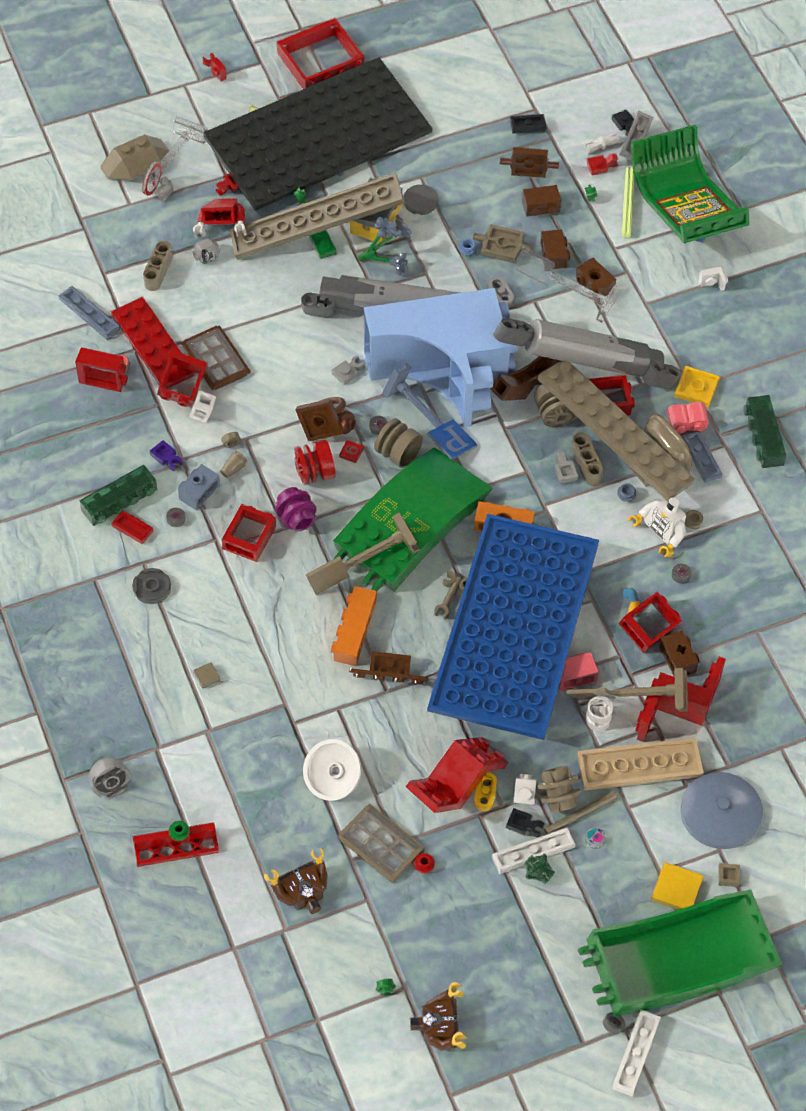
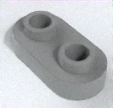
[488,277,514,307]

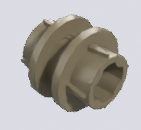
[538,766,581,812]

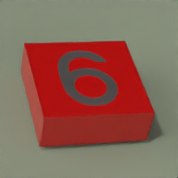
[339,440,364,463]

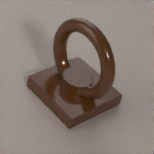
[295,397,346,442]

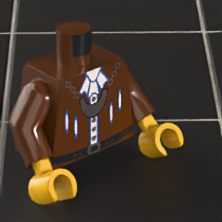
[264,848,328,914]
[410,982,467,1051]

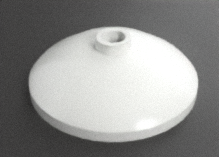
[303,739,361,801]

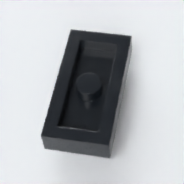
[510,114,546,134]

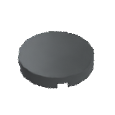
[404,185,438,215]
[132,568,171,604]

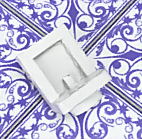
[514,774,536,805]

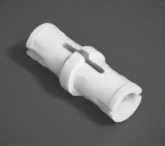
[584,132,620,153]

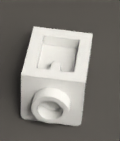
[699,267,728,291]

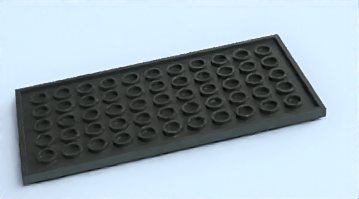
[203,57,433,211]

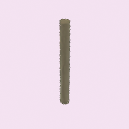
[544,792,617,834]

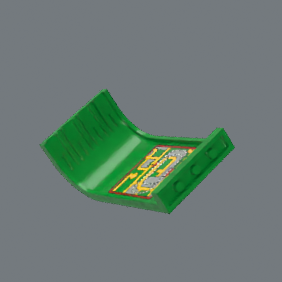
[631,125,749,244]

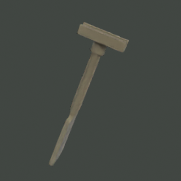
[306,513,420,595]
[567,668,688,712]

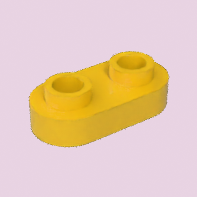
[474,772,497,812]

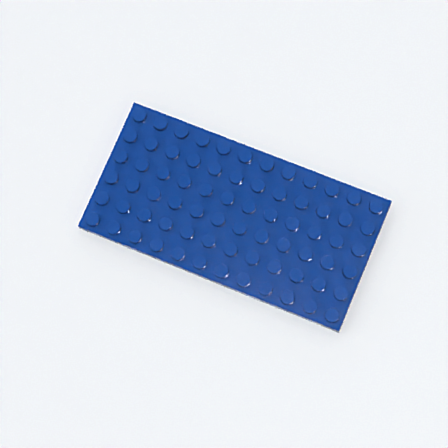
[427,514,599,740]

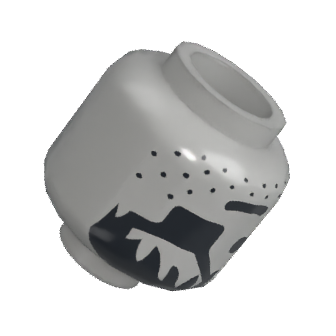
[192,238,220,264]

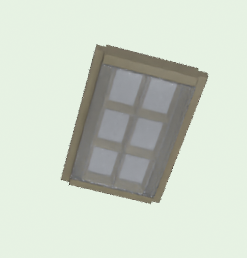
[337,803,425,883]

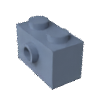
[178,464,220,511]

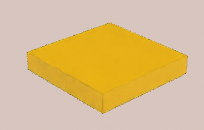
[674,366,720,408]
[651,862,704,910]

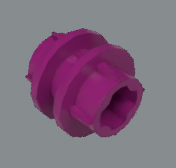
[275,487,317,532]

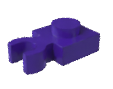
[150,440,183,471]

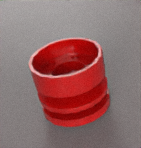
[294,440,336,485]

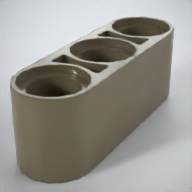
[143,241,173,291]
[571,432,603,486]

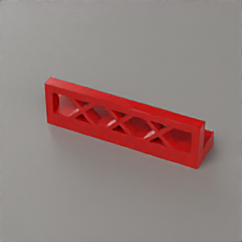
[133,822,219,867]

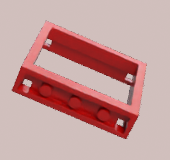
[276,18,364,89]

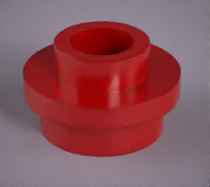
[414,853,435,874]

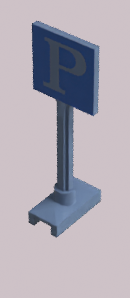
[382,363,477,460]

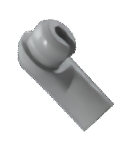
[158,176,173,202]

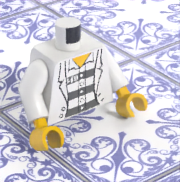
[627,498,686,558]

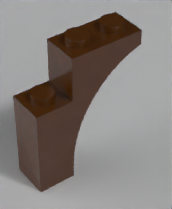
[490,356,561,401]

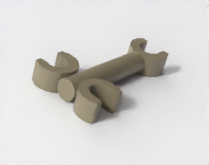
[434,571,467,620]

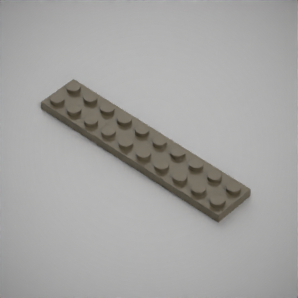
[230,173,404,260]
[538,361,695,501]

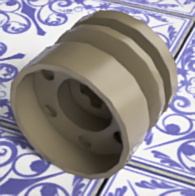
[534,384,577,427]
[374,418,423,468]

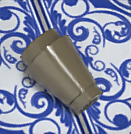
[220,451,247,478]

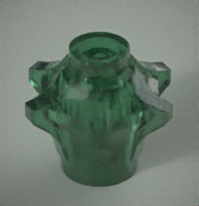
[524,853,555,884]

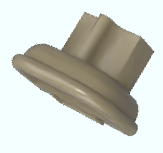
[624,414,692,487]

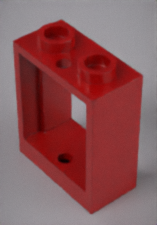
[75,347,128,392]
[157,350,208,408]
[588,375,635,416]
[222,504,276,562]
[619,591,682,653]

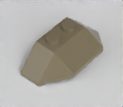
[100,134,169,180]

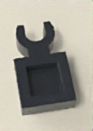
[611,109,634,136]
[506,808,544,838]

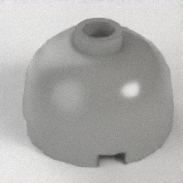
[89,757,131,798]

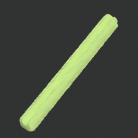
[622,167,635,238]

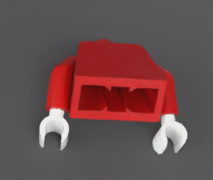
[193,198,246,237]

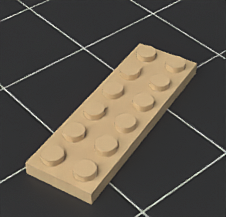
[577,738,704,791]

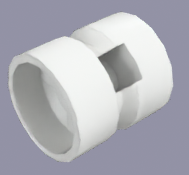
[585,696,614,732]

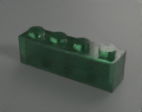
[744,395,786,468]
[79,464,157,526]

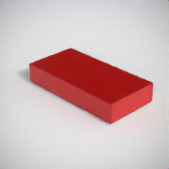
[111,510,154,544]

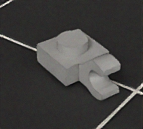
[554,451,578,484]

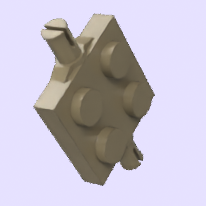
[473,224,533,263]

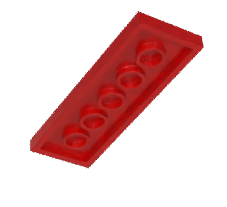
[111,297,195,389]

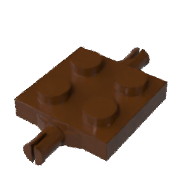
[500,147,559,178]

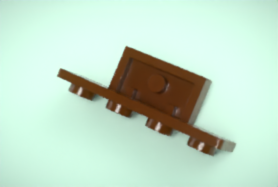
[349,651,429,685]

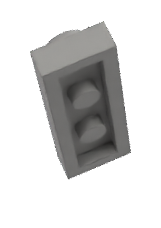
[620,110,654,161]

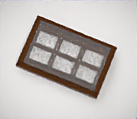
[181,325,251,391]

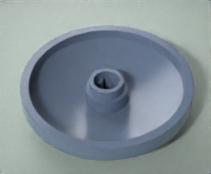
[680,772,763,849]

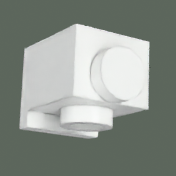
[189,390,216,423]

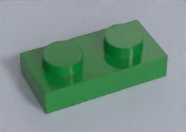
[309,230,336,259]

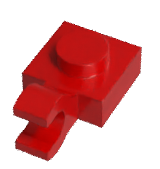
[202,53,226,82]
[586,153,618,176]
[215,174,239,196]

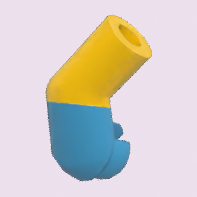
[623,588,640,614]

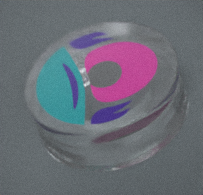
[585,827,606,849]

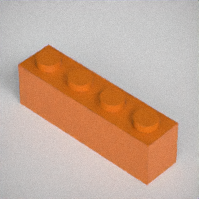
[331,586,377,666]

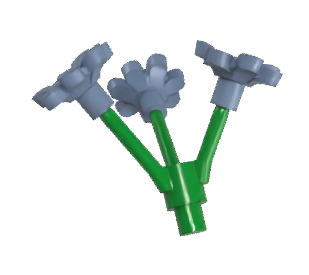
[358,217,412,275]

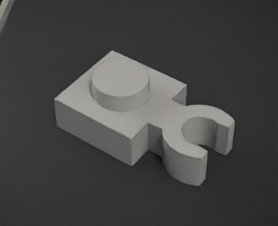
[332,355,365,385]

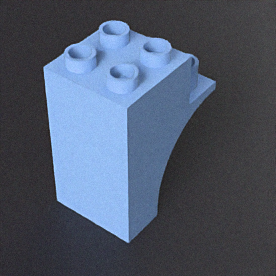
[364,288,518,428]

